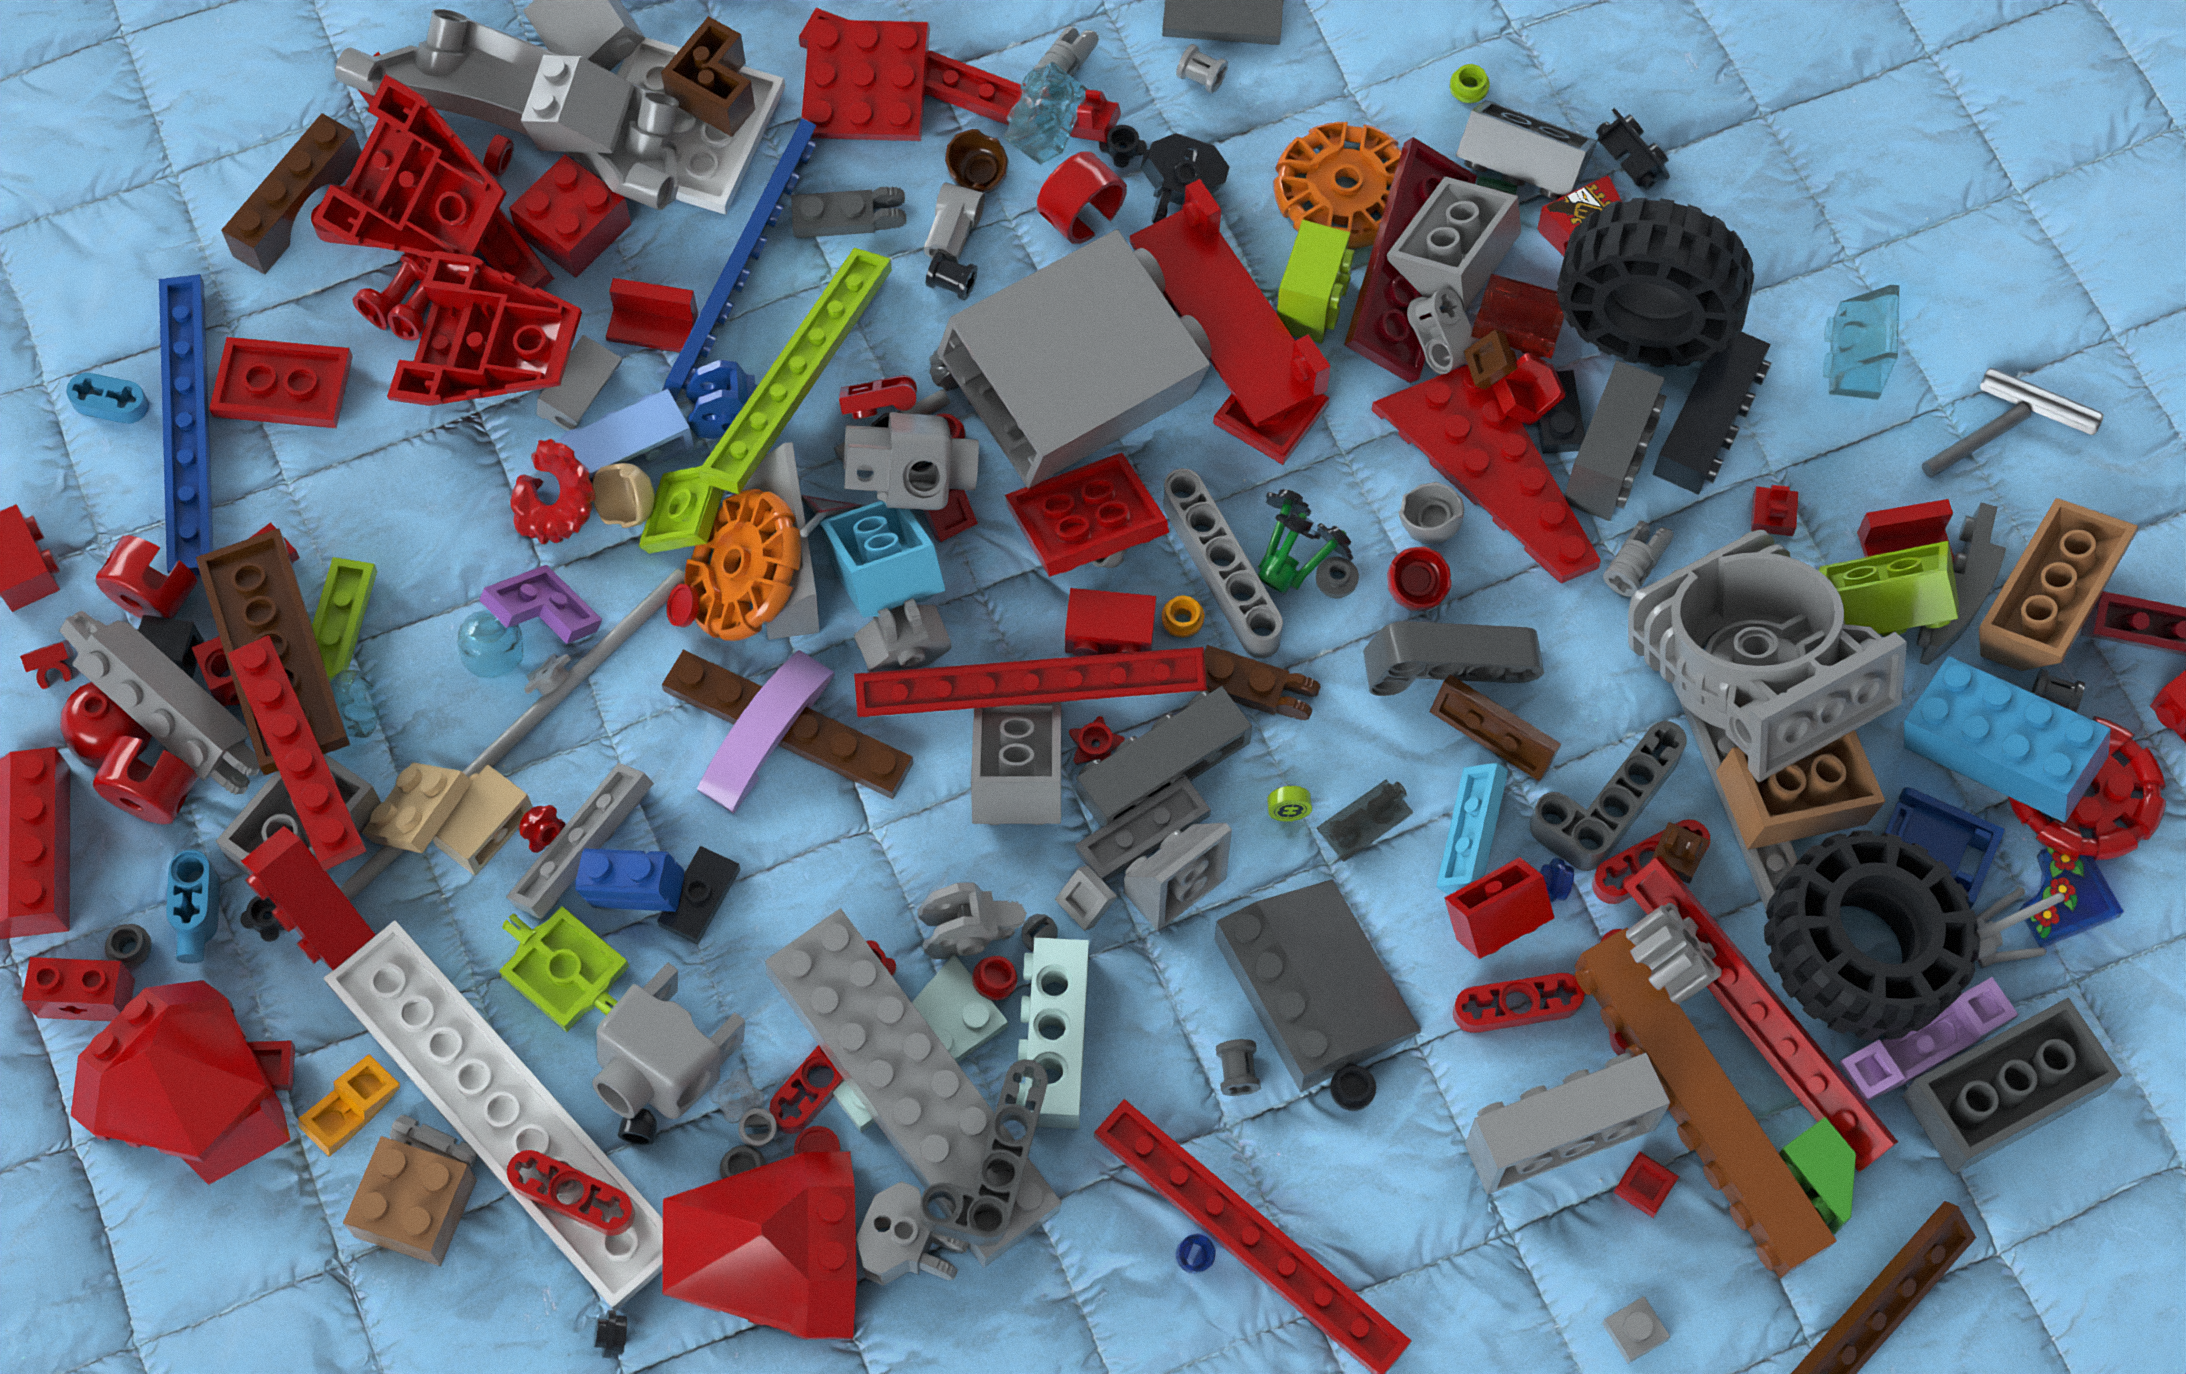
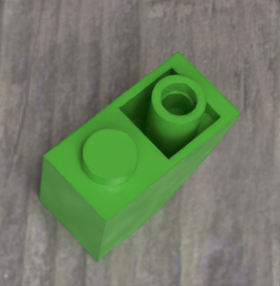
[1779,1117,1856,1234]

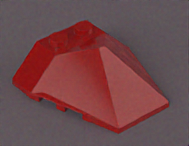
[312,74,507,258]
[387,251,582,406]
[71,980,271,1162]
[662,1151,857,1340]

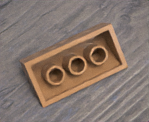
[1979,498,2138,671]

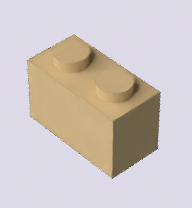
[433,765,533,876]

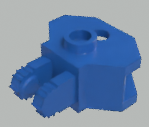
[686,360,758,439]

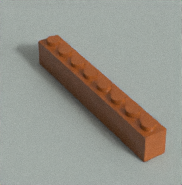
[1574,927,1837,1278]

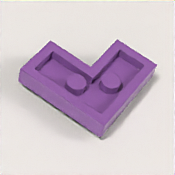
[479,565,603,644]

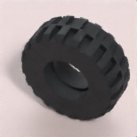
[1557,198,1754,367]
[1764,830,1980,1040]

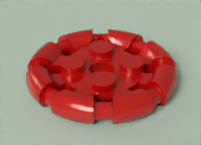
[2008,716,2166,861]

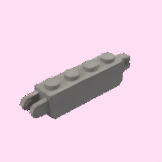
[59,611,260,795]

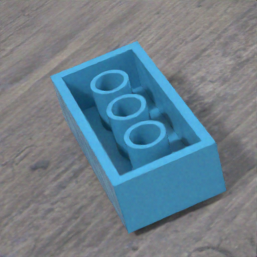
[1904,656,2111,822]

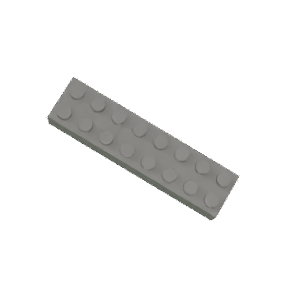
[765,908,1062,1268]

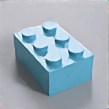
[819,501,946,618]

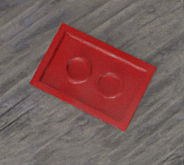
[209,337,353,429]

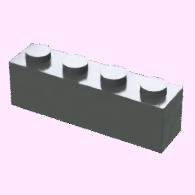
[1077,686,1252,828]

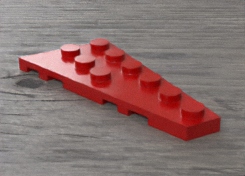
[1371,364,1601,584]

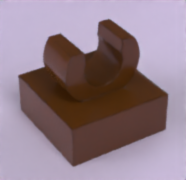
[1464,329,1518,390]
[1650,822,1710,884]

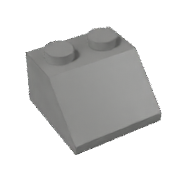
[521,55,634,153]

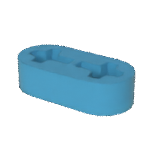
[66,373,149,424]

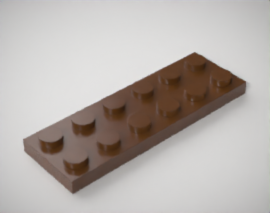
[196,528,351,776]

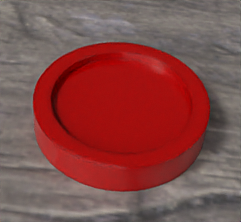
[667,584,699,628]
[794,1126,841,1155]

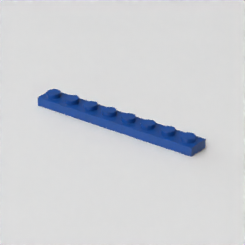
[662,118,817,402]
[159,274,213,576]

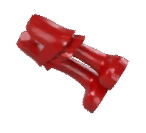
[352,253,432,341]

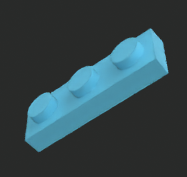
[1436,763,1508,894]

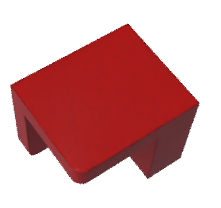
[1492,353,1566,426]

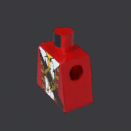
[1537,175,1622,256]

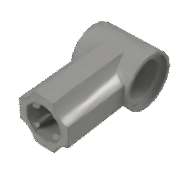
[924,182,985,263]

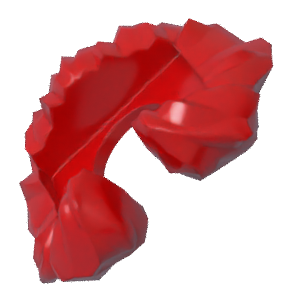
[510,439,596,544]

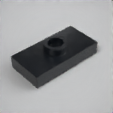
[657,846,741,945]

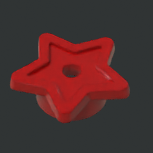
[1069,716,1125,765]

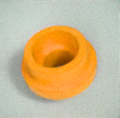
[1161,595,1204,638]

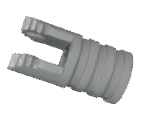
[1032,26,1099,94]
[1603,520,1674,597]

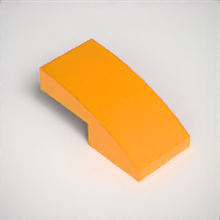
[298,1054,400,1157]

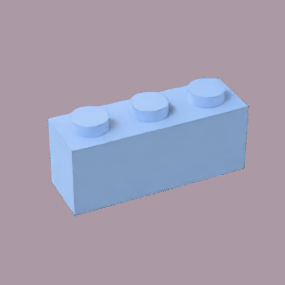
[555,389,694,482]

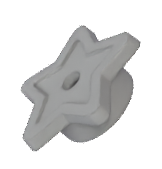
[524,653,571,695]

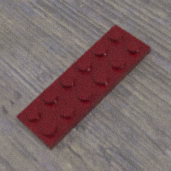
[1344,137,1477,384]

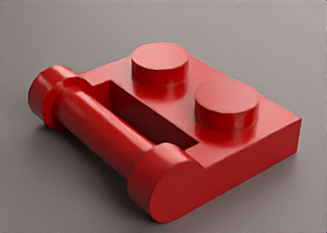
[839,375,917,419]

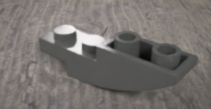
[1916,502,2006,665]

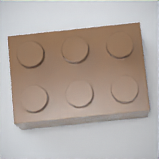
[1716,730,1886,850]

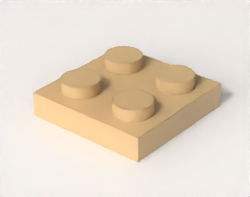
[362,762,473,853]

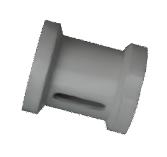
[1176,44,1228,94]

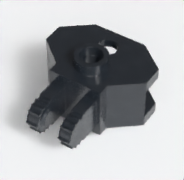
[1140,133,1230,223]

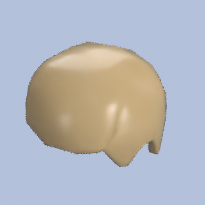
[592,463,655,528]

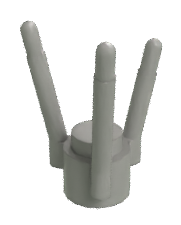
[1974,887,2065,968]

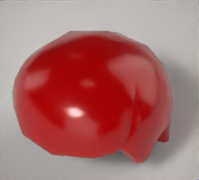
[1387,546,1452,611]

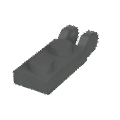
[791,186,907,238]

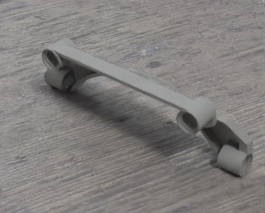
[335,9,679,210]

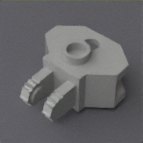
[854,598,951,673]
[917,883,1027,959]
[856,1181,969,1286]

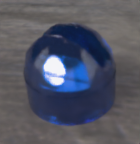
[1176,1234,1216,1274]

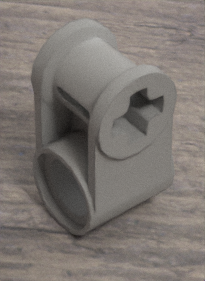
[1407,288,1479,374]

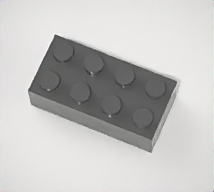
[1902,997,2122,1175]

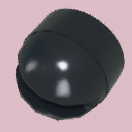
[618,1108,657,1145]

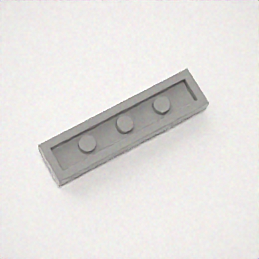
[506,762,654,919]

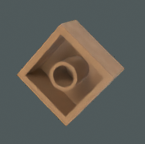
[343,1136,477,1266]

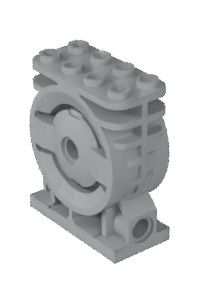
[1628,530,1907,782]

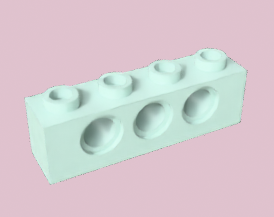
[1016,938,1089,1129]

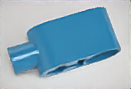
[166,850,220,963]

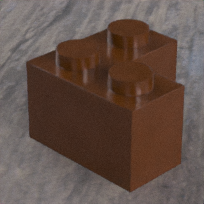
[661,16,755,137]

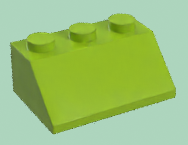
[1819,541,1959,637]

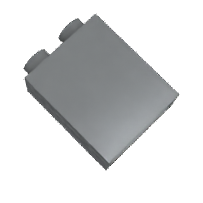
[937,229,1211,489]

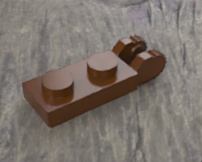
[1201,645,1321,721]

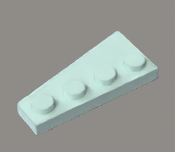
[833,954,1008,1132]

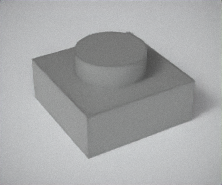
[1055,865,1117,931]
[1602,1296,1670,1364]

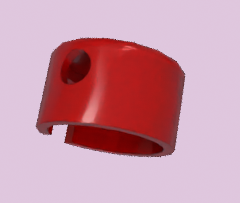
[1037,152,1127,244]
[95,535,198,619]
[93,736,198,825]

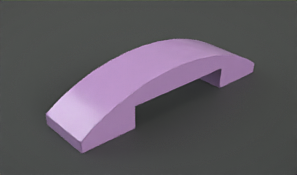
[697,650,835,814]
[1840,977,2019,1102]

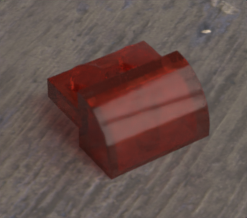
[1471,274,1565,359]

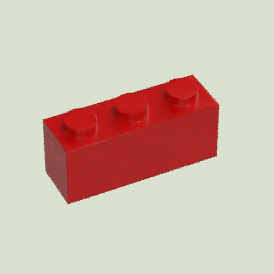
[241,826,376,971]

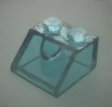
[1823,284,1899,400]

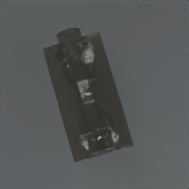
[1317,779,1414,862]

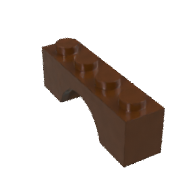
[221,113,362,275]

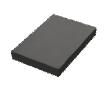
[1162,0,1283,45]

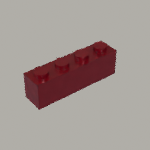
[2080,591,2186,656]

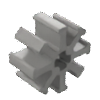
[1626,902,1722,1004]

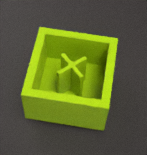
[1277,220,1355,344]

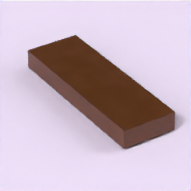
[1429,674,1561,782]

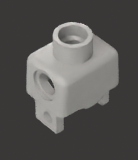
[843,412,979,510]
[592,962,745,1119]

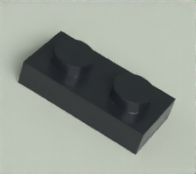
[1537,370,1585,454]

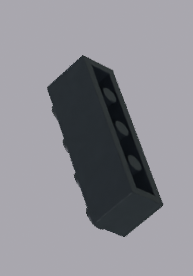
[1652,331,1772,495]

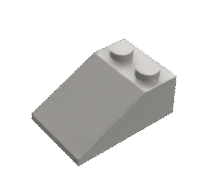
[971,702,1061,825]
[1124,823,1232,932]

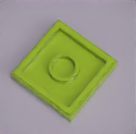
[639,466,724,554]

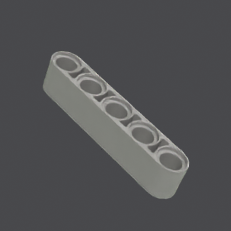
[1163,468,1283,659]

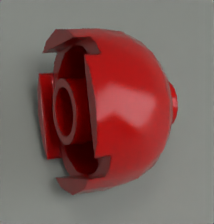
[60,682,152,769]

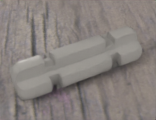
[389,1115,478,1169]

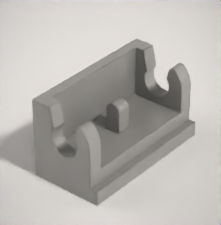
[537,335,622,431]

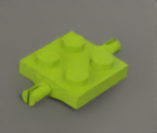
[499,906,630,1032]

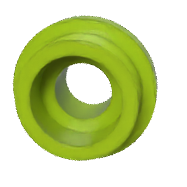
[1449,64,1490,103]

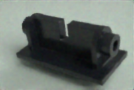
[1596,107,1670,190]

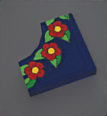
[2019,847,2124,947]

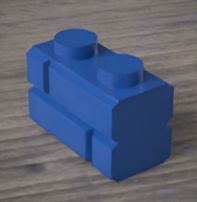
[575,848,685,912]

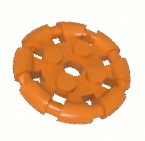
[1273,122,1401,249]
[684,489,802,641]

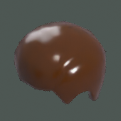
[945,129,1009,193]

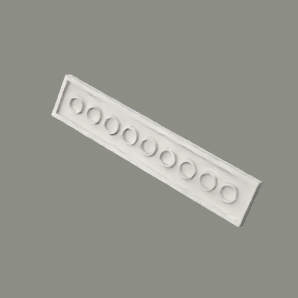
[323,920,663,1311]

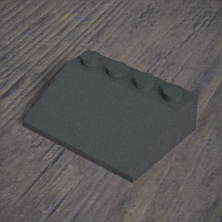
[1214,879,1421,1093]

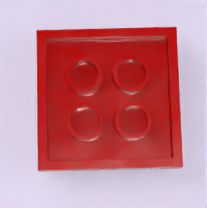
[801,19,930,141]
[1005,452,1169,577]

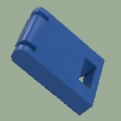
[1884,787,2005,909]

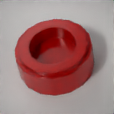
[483,134,514,177]

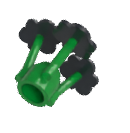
[1257,489,1353,594]

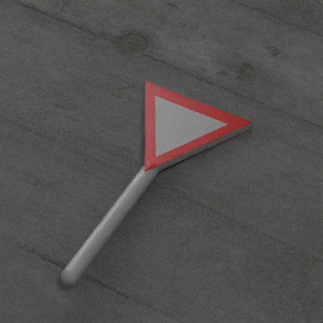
[800,495,863,537]

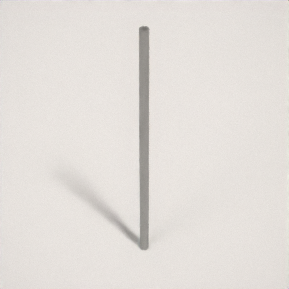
[339,568,685,902]

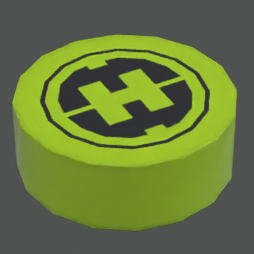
[1267,786,1312,822]

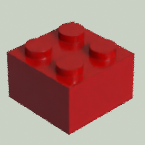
[509,154,631,278]

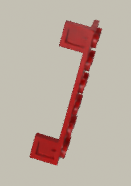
[1129,179,1331,427]

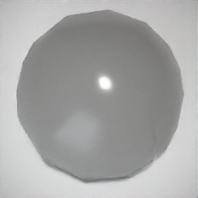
[1398,482,1464,544]

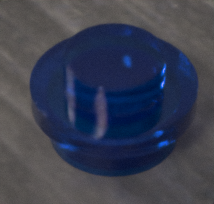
[1540,858,1574,903]

